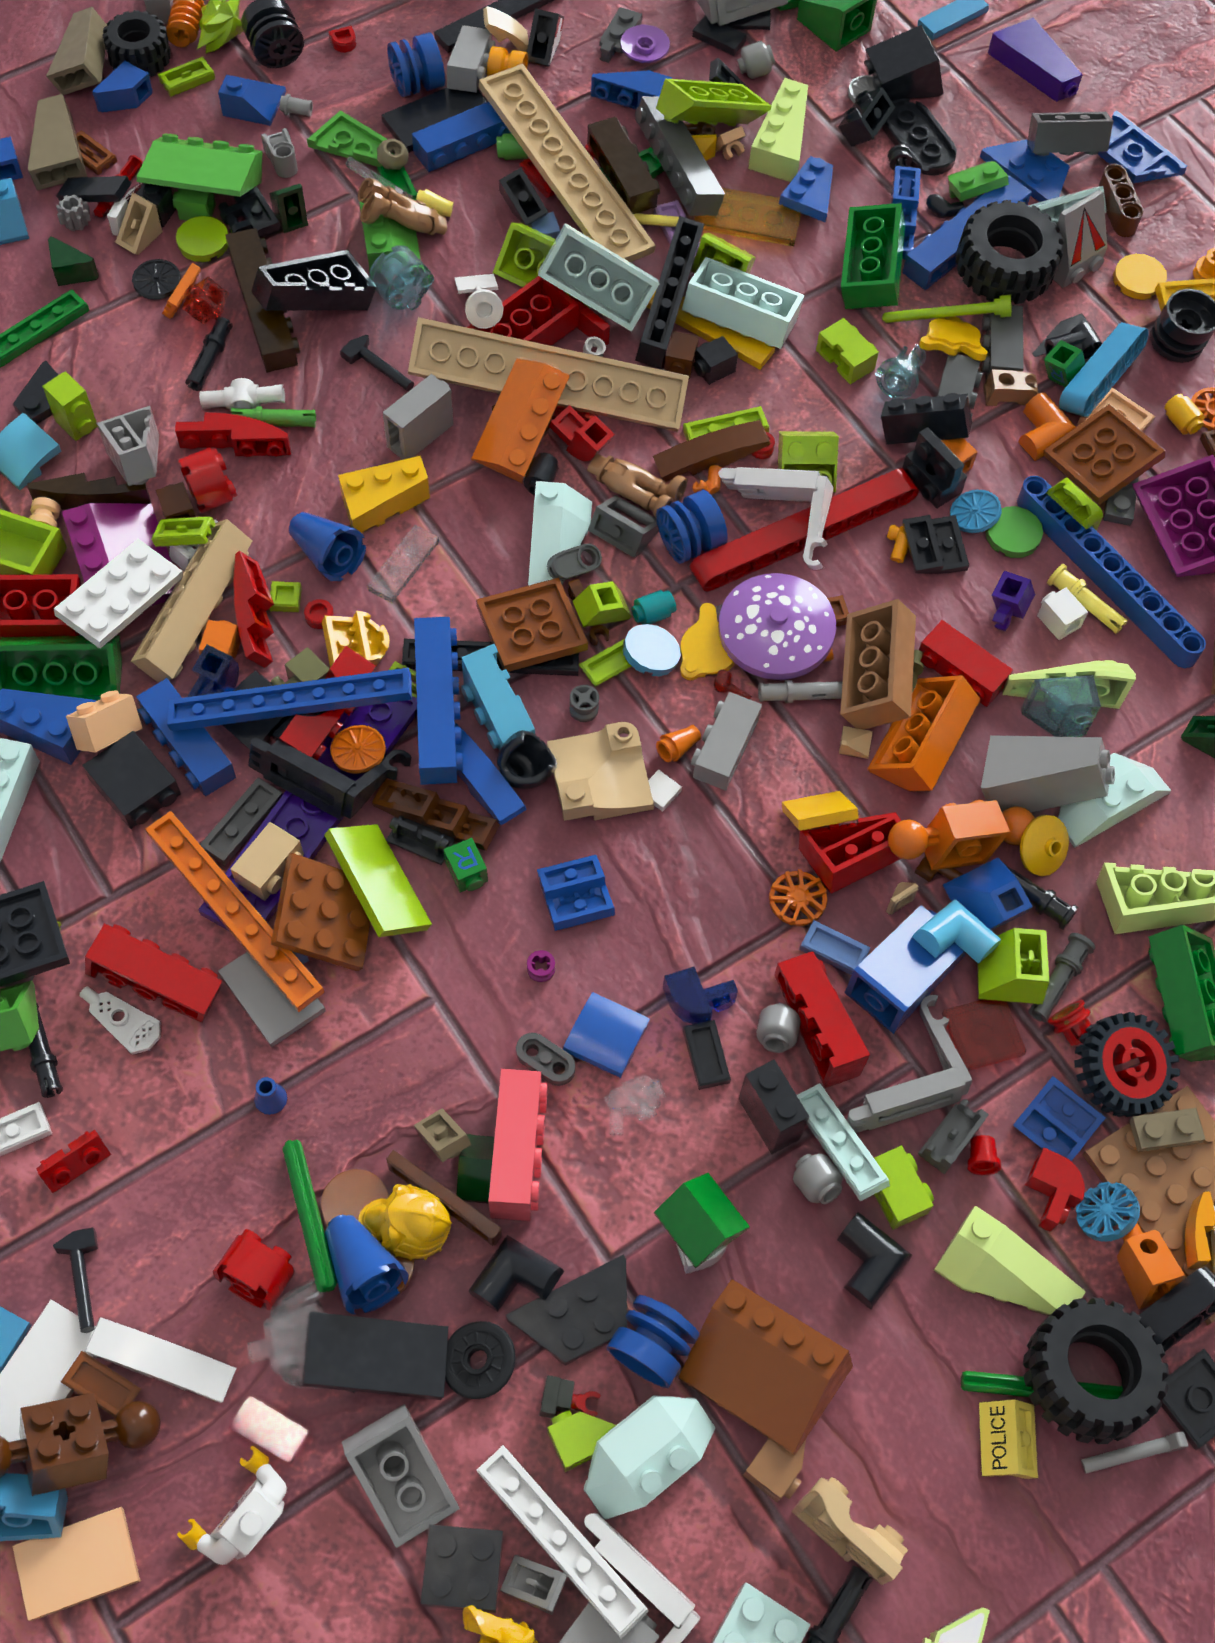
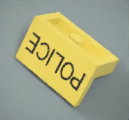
[979,1399,1038,1479]

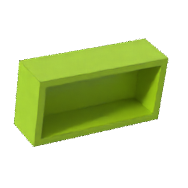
[0,509,67,575]

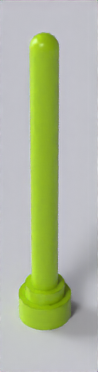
[882,295,1012,323]

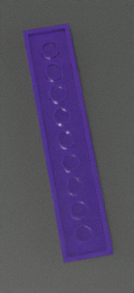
[199,696,417,931]

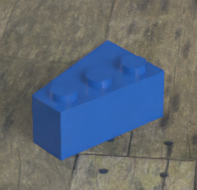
[0,688,96,765]

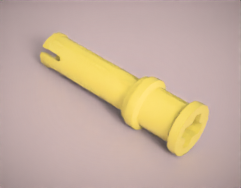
[1047,563,1128,634]

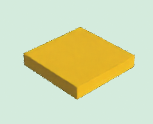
[782,791,859,831]

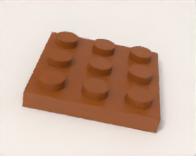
[1044,404,1165,505]
[476,578,588,672]
[271,853,370,971]

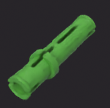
[231,406,316,428]

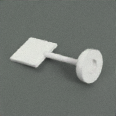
[455,274,503,329]

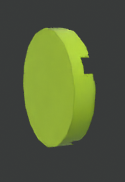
[176,216,228,262]

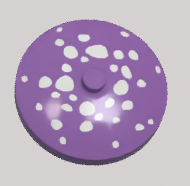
[719,573,836,680]

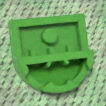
[948,161,1009,201]

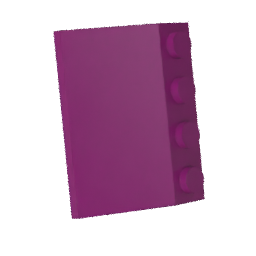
[1132,455,1215,577]
[61,503,177,606]

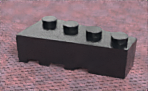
[251,250,377,311]

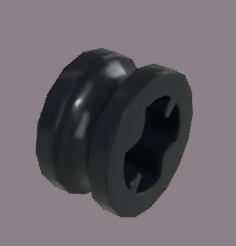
[887,145,912,170]

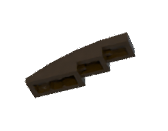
[27,473,151,510]

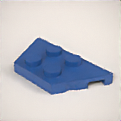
[1097,110,1187,183]
[980,139,1070,202]

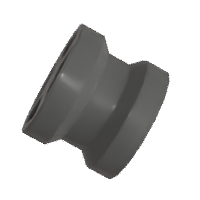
[569,685,599,722]

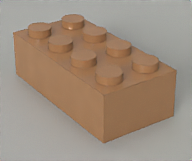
[840,599,916,730]

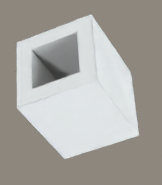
[1037,588,1088,640]

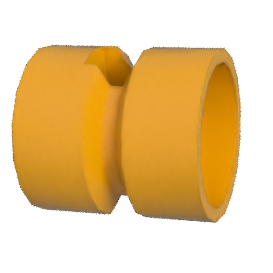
[487,46,528,77]

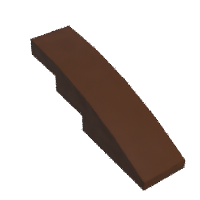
[653,420,771,482]
[372,779,500,851]

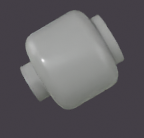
[737,41,775,79]
[756,1003,800,1053]
[793,1153,843,1204]

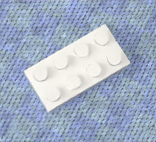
[54,539,183,649]

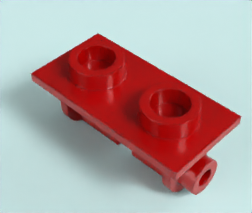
[36,1130,112,1193]

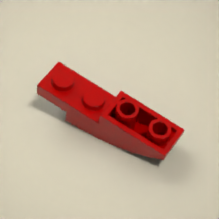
[175,412,291,457]

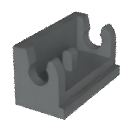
[918,1099,989,1175]

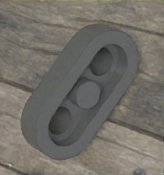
[516,1033,575,1086]

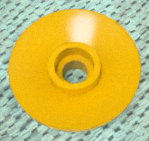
[1020,815,1069,876]

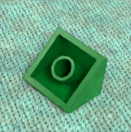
[654,1173,750,1269]

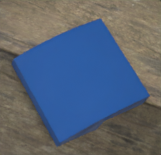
[537,854,615,931]
[563,992,650,1078]
[1012,1076,1106,1161]

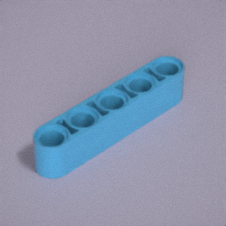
[1059,322,1149,417]

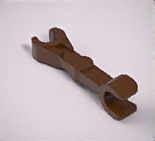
[568,579,609,646]

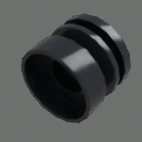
[241,0,304,68]
[1150,288,1215,363]

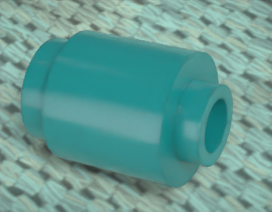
[631,590,677,625]

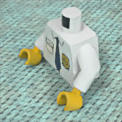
[177,1446,287,1565]

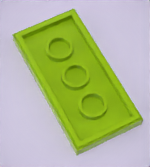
[324,824,432,937]

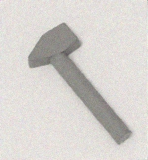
[1081,1432,1189,1474]

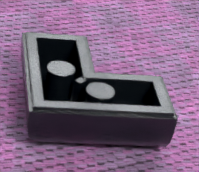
[837,1212,912,1309]
[468,1235,564,1312]

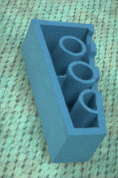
[0,1473,68,1541]

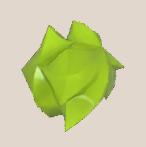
[197,0,243,53]

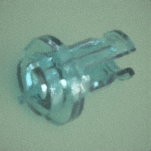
[875,344,926,399]

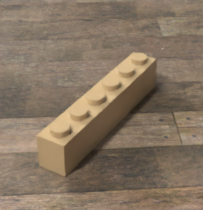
[131,519,252,682]

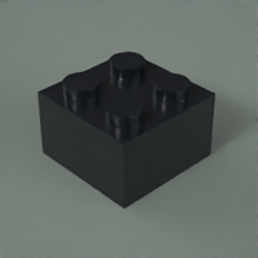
[420,1524,504,1613]

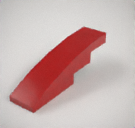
[234,551,274,668]

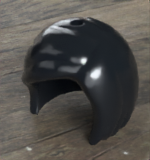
[497,730,557,789]

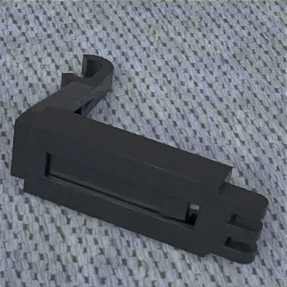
[248,738,412,820]

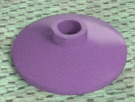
[621,25,670,63]

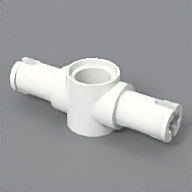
[199,378,285,410]

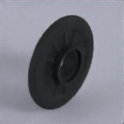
[445,1321,516,1399]

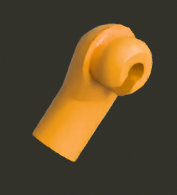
[887,525,908,563]

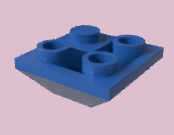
[942,857,1033,931]

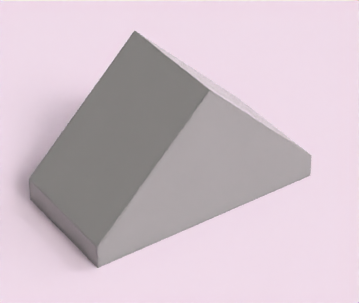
[500,1555,567,1615]

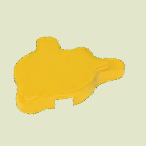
[919,316,988,361]
[680,603,735,681]

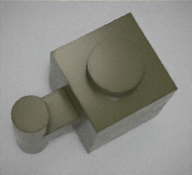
[271,647,329,685]

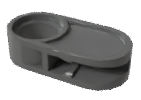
[547,543,602,581]

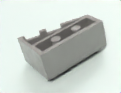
[97,406,159,486]

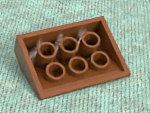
[678,1279,853,1455]

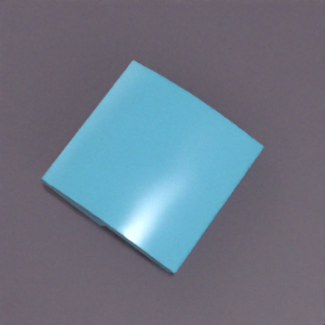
[0,412,61,490]

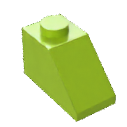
[547,1410,616,1472]

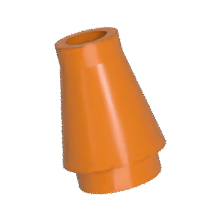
[656,725,701,762]

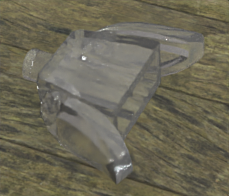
[247,1277,355,1393]

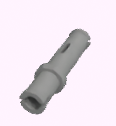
[758,680,843,703]

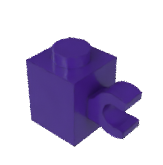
[992,571,1035,631]

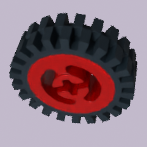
[1074,1012,1180,1117]

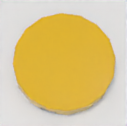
[1113,254,1167,300]

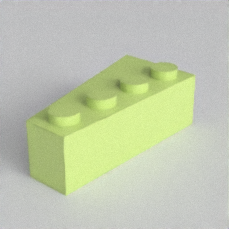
[748,78,808,182]
[1096,862,1215,934]

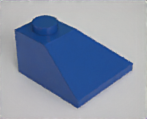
[218,75,286,126]

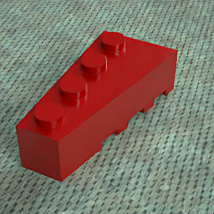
[85,923,222,1023]
[774,951,870,1088]

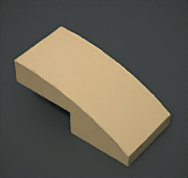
[483,7,529,52]

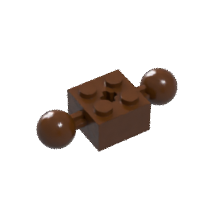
[0,1393,160,1496]

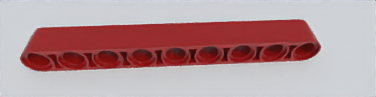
[689,468,919,592]

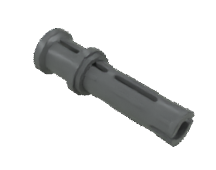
[1028,933,1096,1022]

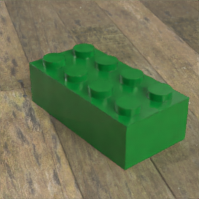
[841,203,905,309]

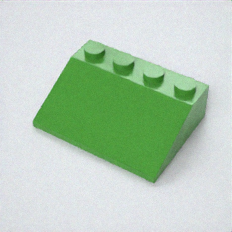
[137,134,262,197]

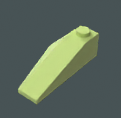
[934,1206,1086,1316]

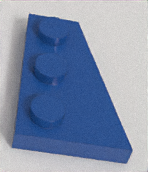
[779,156,833,222]

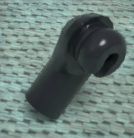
[926,194,964,218]

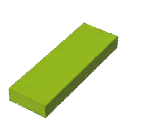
[683,406,770,441]

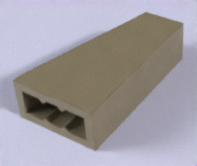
[46,7,107,95]
[28,94,87,190]

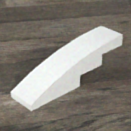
[85,1317,236,1403]

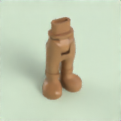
[358,177,447,235]
[587,454,688,518]

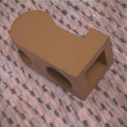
[983,369,1039,406]

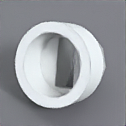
[583,337,606,357]

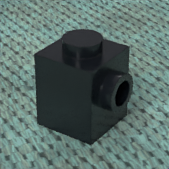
[693,336,738,385]

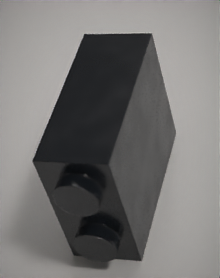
[82,731,181,829]
[738,1059,810,1155]

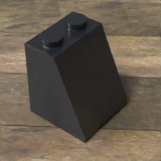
[864,25,944,101]

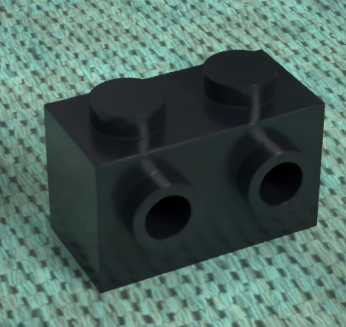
[838,87,895,147]

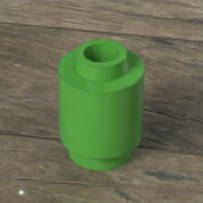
[496,133,529,160]

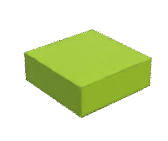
[269,581,302,612]

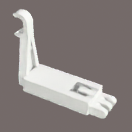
[718,467,833,570]
[584,1513,701,1643]

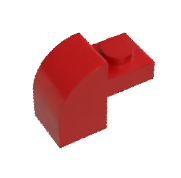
[549,405,615,461]
[1025,1147,1085,1232]

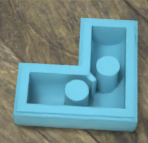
[912,899,1001,964]

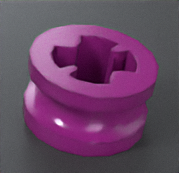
[527,950,555,982]

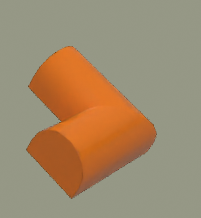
[1018,392,1076,461]

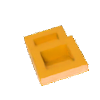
[1185,1192,1215,1269]

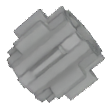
[56,195,91,231]

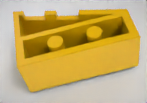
[338,456,430,533]

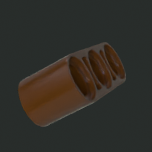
[1098,164,1144,237]

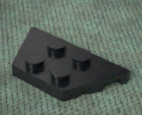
[506,1254,627,1365]

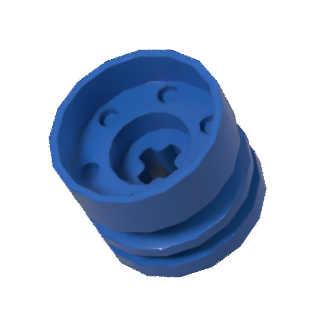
[387,32,445,98]
[656,489,728,564]
[607,1295,700,1388]

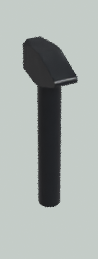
[340,334,414,391]
[53,1227,98,1333]

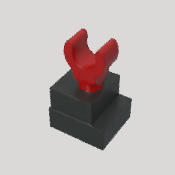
[539,1375,601,1418]

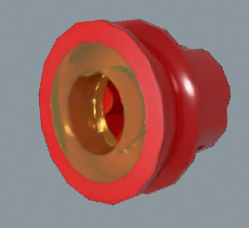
[1048,1000,1092,1046]

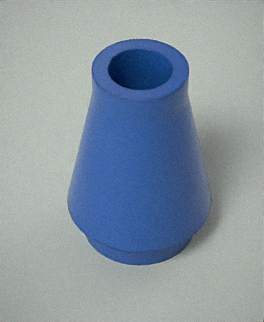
[254,1077,287,1114]

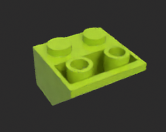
[778,431,839,492]
[977,928,1049,1004]

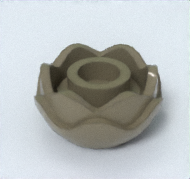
[377,139,409,170]

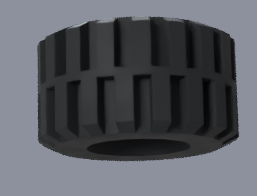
[103,10,171,77]

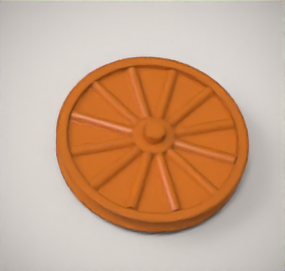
[330,725,386,774]

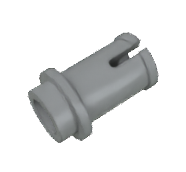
[280,94,313,117]

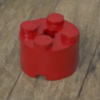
[178,447,237,513]
[213,1229,295,1310]

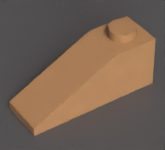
[743,1438,806,1503]

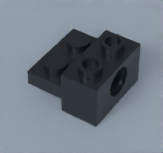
[902,427,967,509]

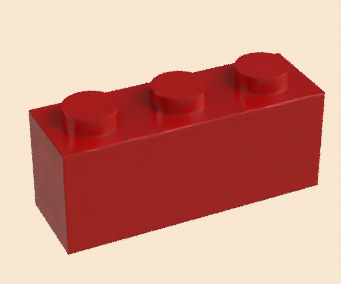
[919,620,1013,707]

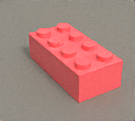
[489,1069,547,1221]

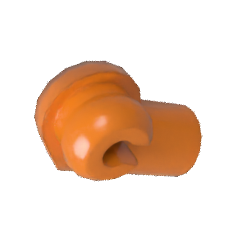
[692,465,722,495]

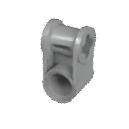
[261,128,298,178]

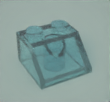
[1021,675,1101,737]

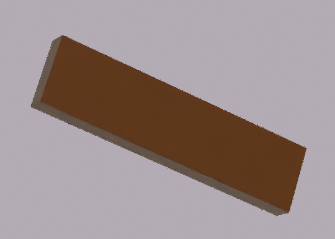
[386,1150,502,1246]

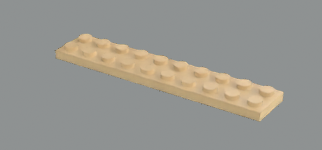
[479,64,656,262]
[408,317,689,432]

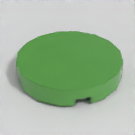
[985,506,1043,558]

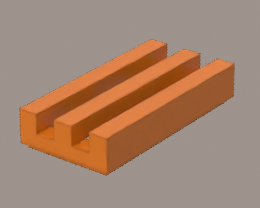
[162,262,201,319]

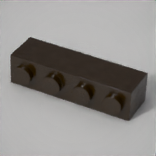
[587,116,660,214]

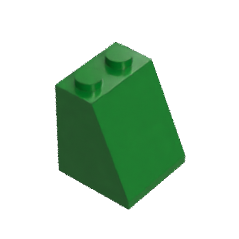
[797,0,877,52]

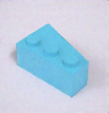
[461,644,535,751]

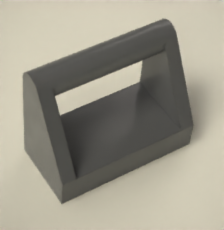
[588,495,659,558]

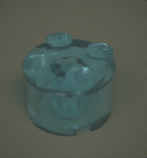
[369,245,434,310]

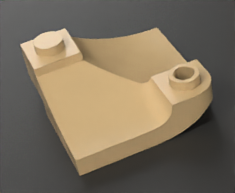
[547,722,654,821]
[791,1477,908,1585]

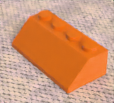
[471,358,570,483]
[867,675,980,791]

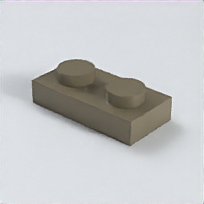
[414,1108,471,1162]
[1129,1108,1206,1152]

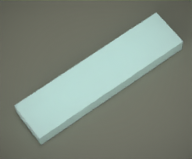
[797,1083,890,1202]

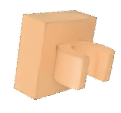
[715,126,746,160]

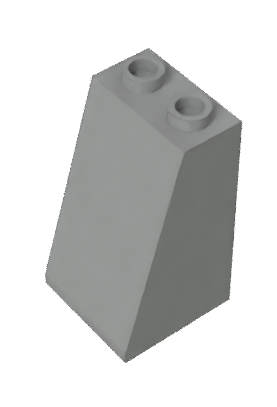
[981,735,1115,812]

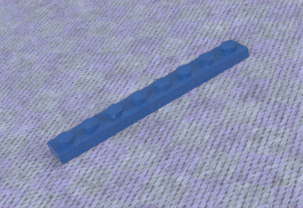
[167,668,412,731]

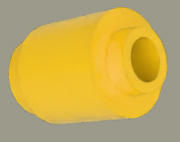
[1164,394,1205,435]

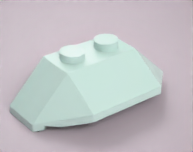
[1058,753,1171,848]
[583,1395,715,1520]

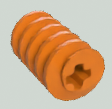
[166,0,205,48]

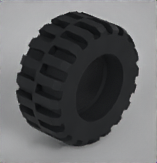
[955,200,1064,305]
[1023,1297,1169,1445]

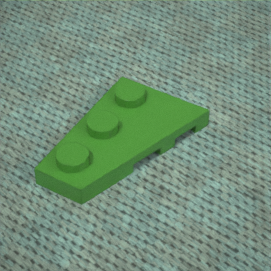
[307,110,394,167]

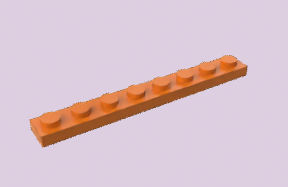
[145,811,325,1012]

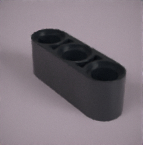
[1139,1267,1215,1352]

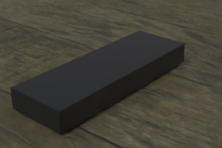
[56,176,131,202]

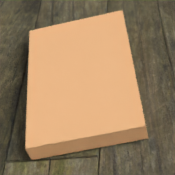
[13,1507,140,1621]

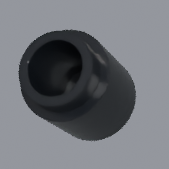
[523,453,558,495]

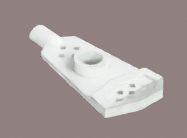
[80,986,161,1055]

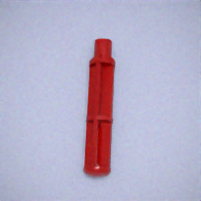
[93,155,143,218]

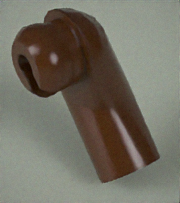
[684,121,715,135]

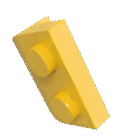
[322,611,389,667]

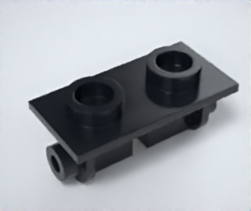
[386,816,455,865]

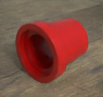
[967,1135,1001,1175]

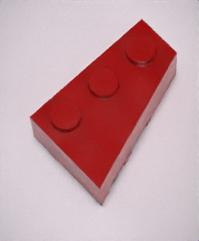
[799,812,902,894]

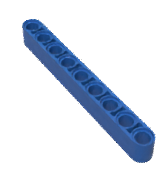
[1017,476,1206,668]

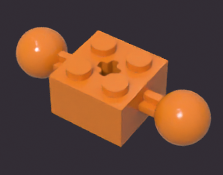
[888,800,1035,870]

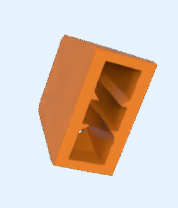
[1117,1223,1184,1310]

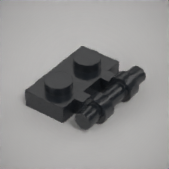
[218,187,281,238]

